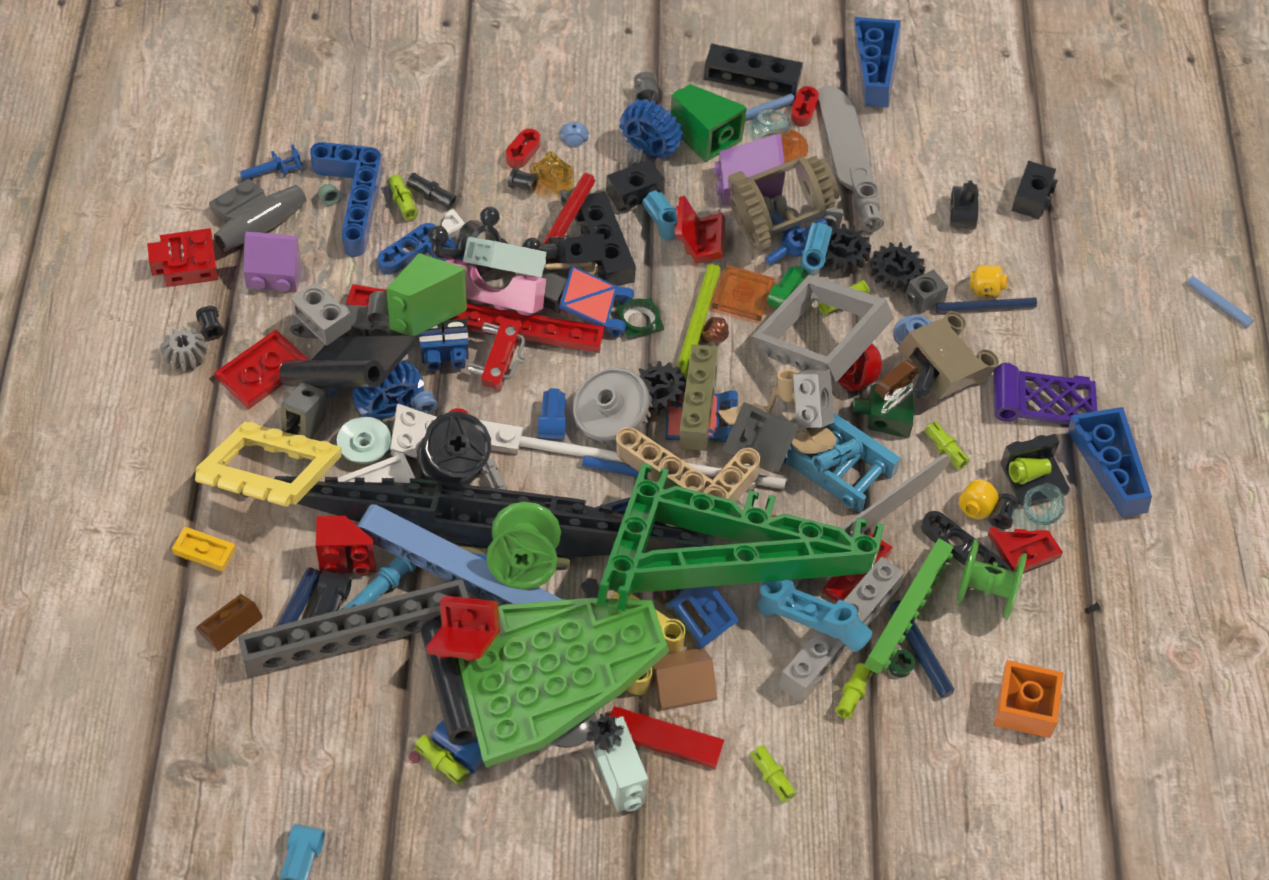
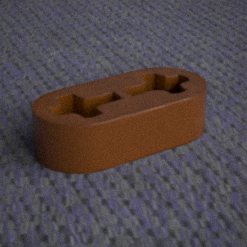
[875,359,919,401]

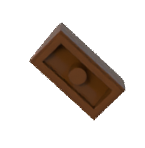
[196,594,262,651]

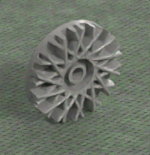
[573,368,652,446]

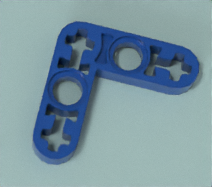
[378,223,464,275]

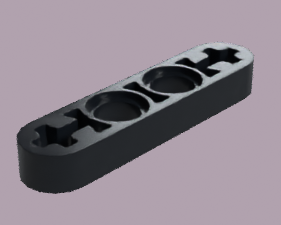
[921,511,1012,574]

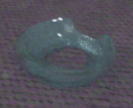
[752,109,791,137]
[1023,483,1066,525]

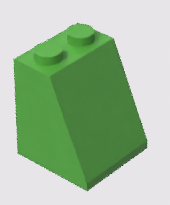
[386,253,467,336]

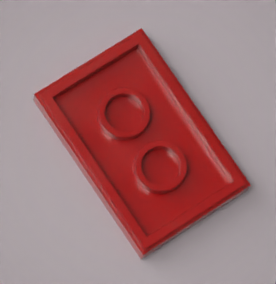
[214,329,309,410]

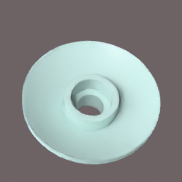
[337,417,391,464]

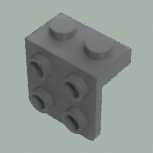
[722,402,798,474]

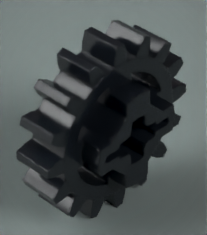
[824,223,872,273]
[869,242,925,292]
[638,361,686,415]

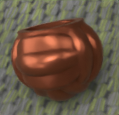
[702,317,729,344]

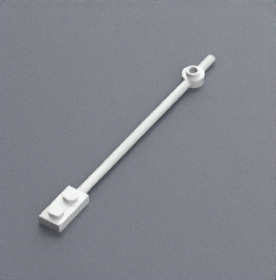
[480,420,786,492]

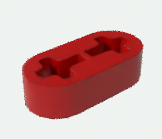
[791,86,819,127]
[506,128,540,168]

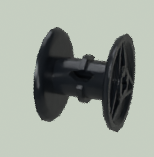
[417,412,491,485]

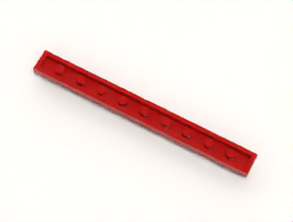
[346,284,605,353]

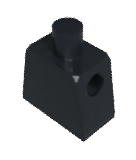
[540,234,606,263]

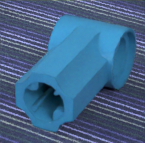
[643,190,678,240]
[800,223,833,276]
[280,823,325,880]

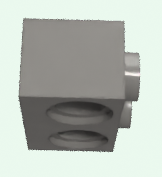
[291,282,351,346]

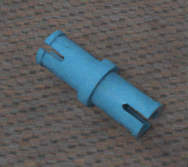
[811,438,863,472]

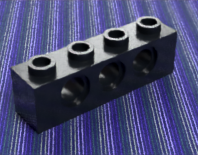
[703,43,803,99]
[574,191,636,286]

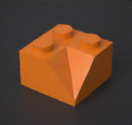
[993,660,1064,738]

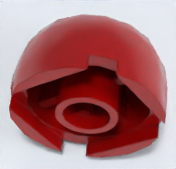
[835,343,882,391]

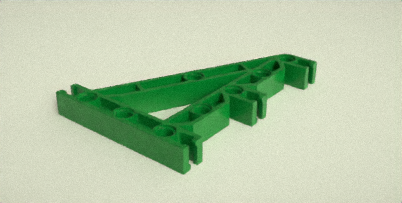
[597,463,884,612]

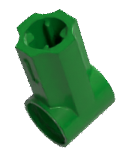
[766,265,809,309]

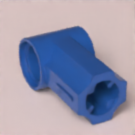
[538,388,566,440]
[431,720,484,774]

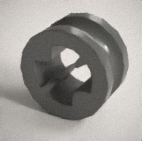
[628,148,643,167]

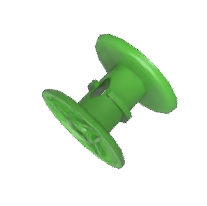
[486,502,561,590]
[955,539,1027,620]

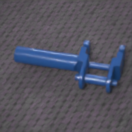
[240,144,303,181]

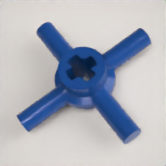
[765,210,827,270]

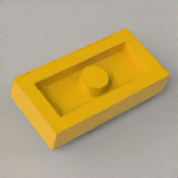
[172,526,236,572]

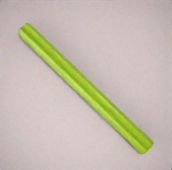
[672,264,721,385]

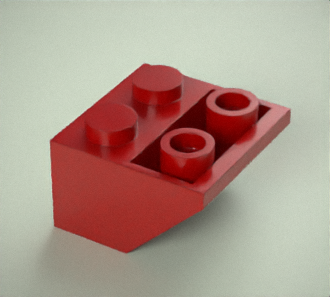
[315,516,376,575]

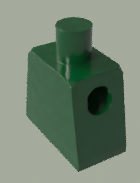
[853,382,913,438]

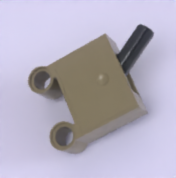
[897,311,999,399]

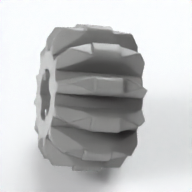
[161,326,207,372]

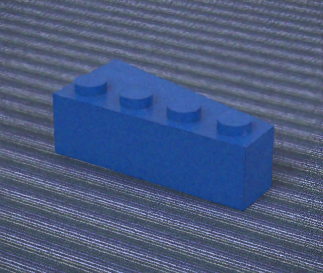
[854,17,901,108]
[1068,407,1152,517]

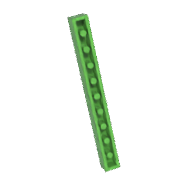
[864,538,954,675]

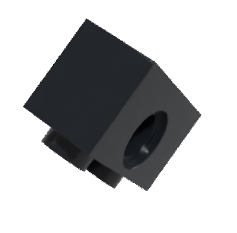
[606,159,664,212]
[1011,160,1058,219]

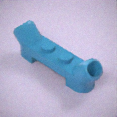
[757,580,872,652]

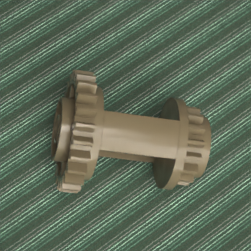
[728,156,839,251]

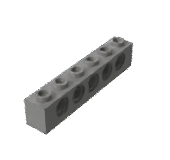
[779,557,904,704]

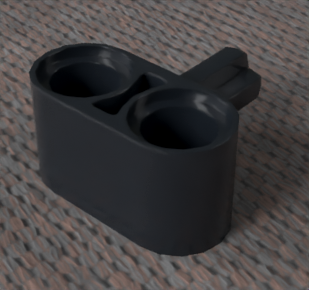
[950,180,979,229]

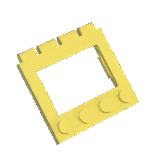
[195,421,342,507]

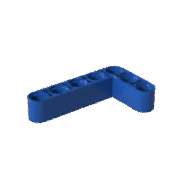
[310,142,383,257]

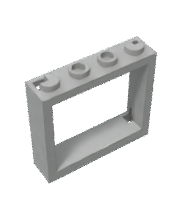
[752,275,894,382]

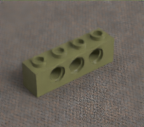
[680,344,719,451]

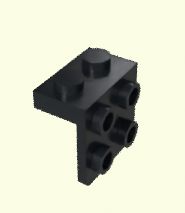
[1000,434,1070,506]

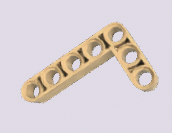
[616,427,760,502]

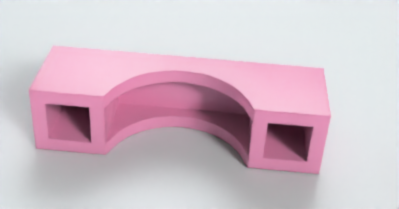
[445,259,546,316]

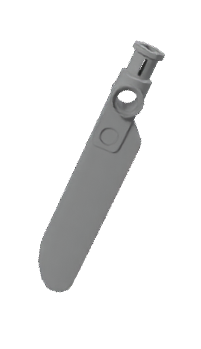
[818,86,884,232]
[790,454,950,588]

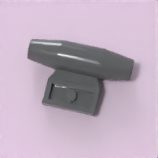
[209,179,306,251]

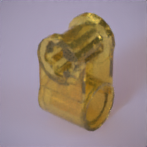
[529,151,574,196]

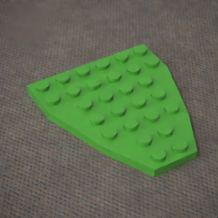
[457,598,670,768]

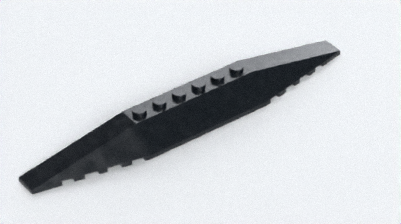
[274,476,714,557]

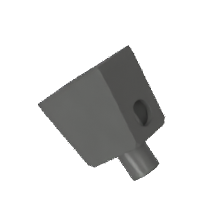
[281,383,329,439]

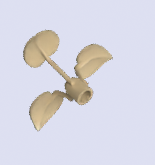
[719,369,836,454]

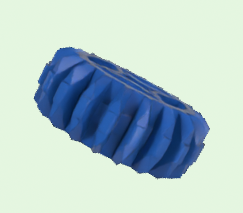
[619,99,683,160]
[352,360,424,421]

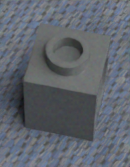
[541,270,567,313]
[905,270,949,314]

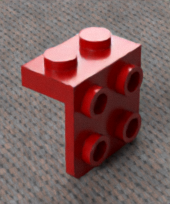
[675,196,726,264]
[426,596,500,661]

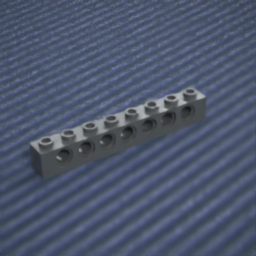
[237,579,469,677]

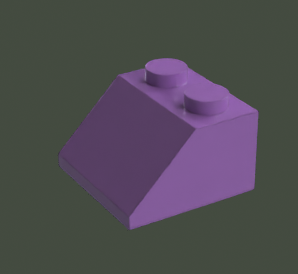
[243,231,302,292]

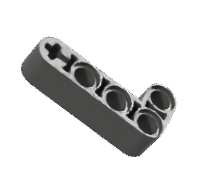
[290,291,392,338]

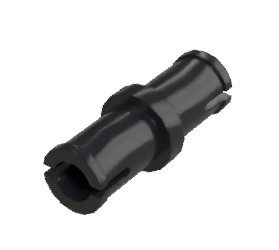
[406,172,457,209]

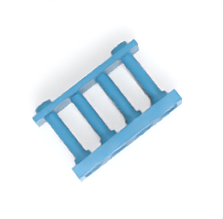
[783,413,901,514]

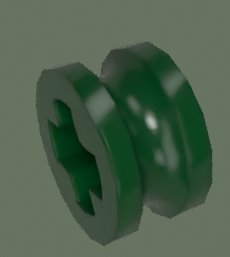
[888,649,915,678]

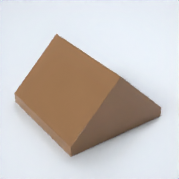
[651,648,717,711]

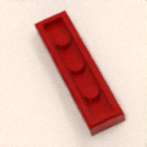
[610,706,725,769]

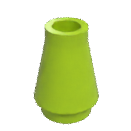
[1009,458,1051,484]

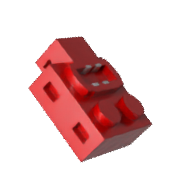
[147,228,219,287]

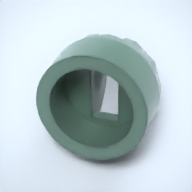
[319,184,341,206]

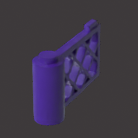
[993,363,1097,425]

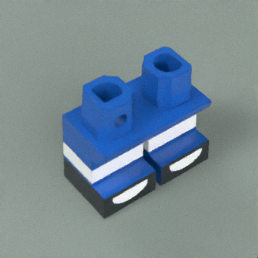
[418,319,469,371]

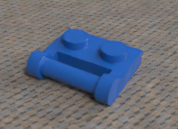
[664,586,739,650]

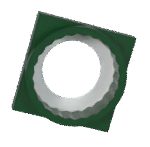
[615,298,664,339]

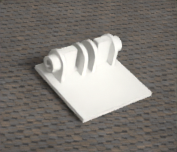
[390,404,437,458]

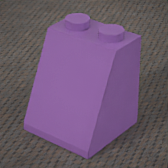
[714,134,786,205]

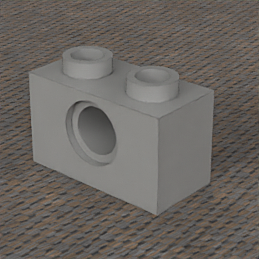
[793,369,834,428]

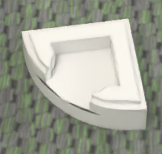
[442,209,465,238]

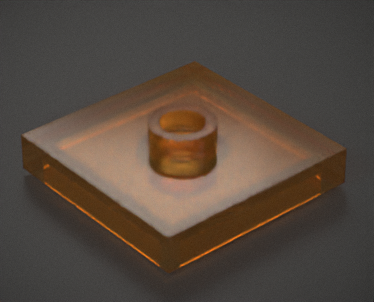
[712,265,775,322]

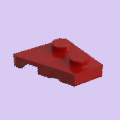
[987,527,1063,572]

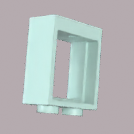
[463,236,547,277]
[593,717,648,812]

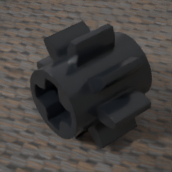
[586,714,624,754]

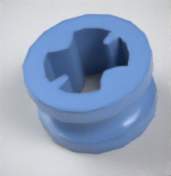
[411,391,438,414]

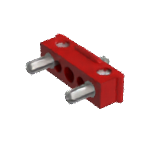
[467,318,525,392]

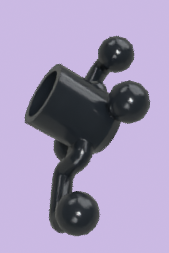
[428,206,541,277]

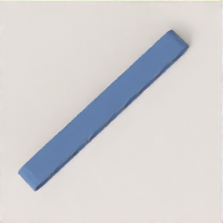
[357,504,563,606]

